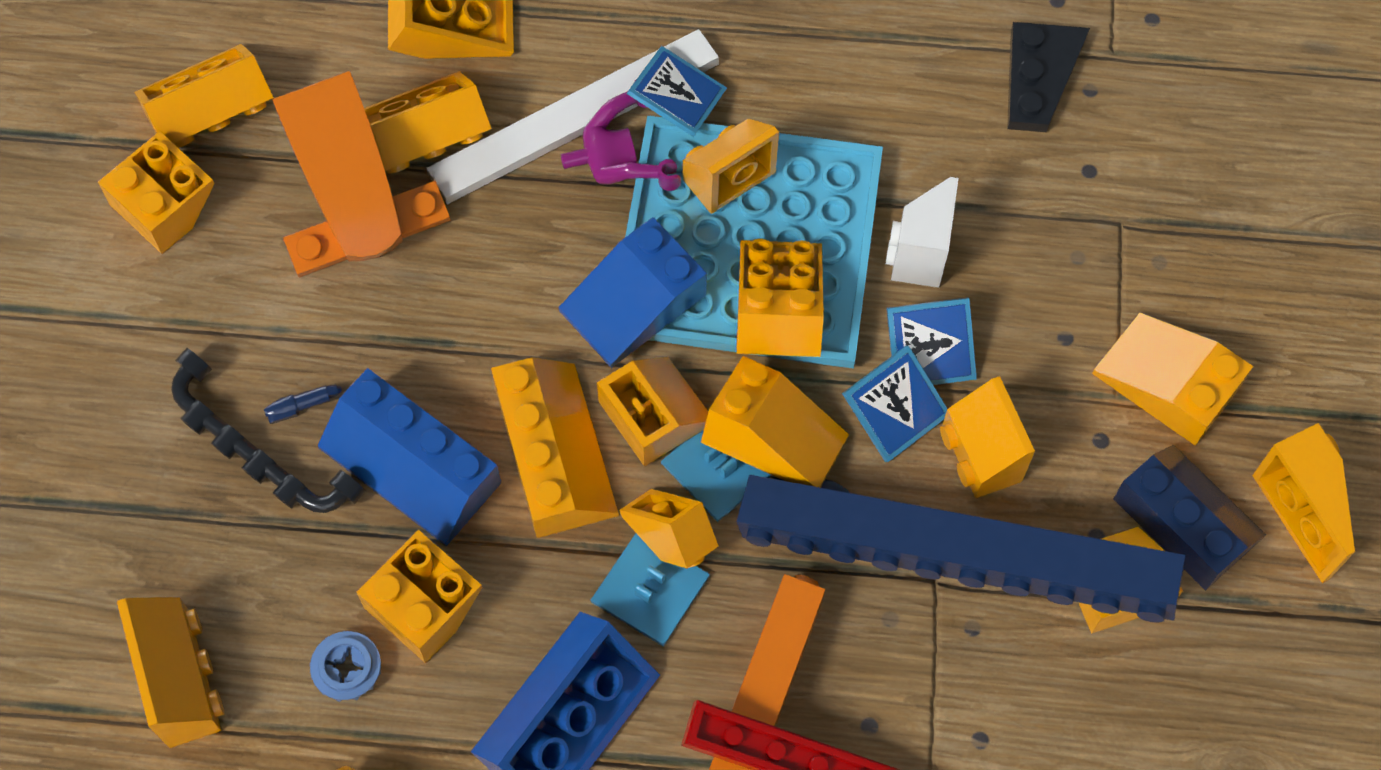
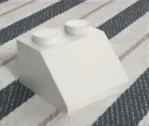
[885,177,959,288]

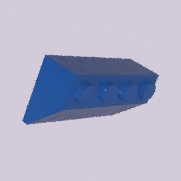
[318,368,501,546]
[471,612,660,770]

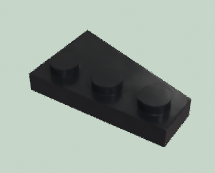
[1007,22,1090,132]

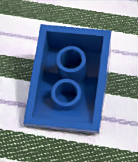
[558,217,707,368]

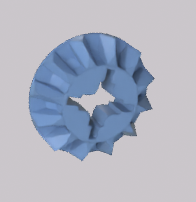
[310,631,381,702]

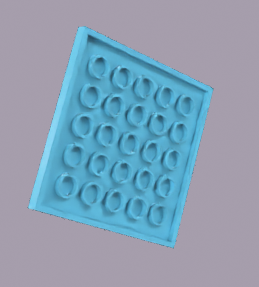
[625,116,883,369]

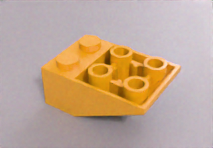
[736,239,824,357]

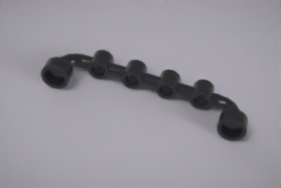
[171,348,366,513]

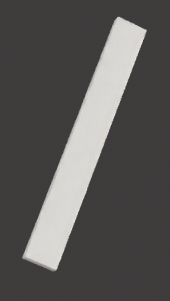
[427,29,719,205]

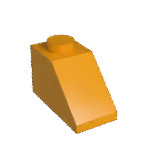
[619,489,719,569]

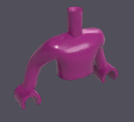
[560,80,681,191]

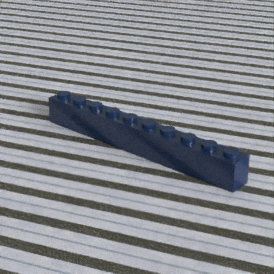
[736,475,1185,623]

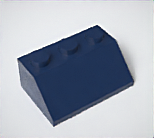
[1113,445,1266,591]

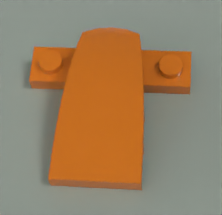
[272,71,451,278]

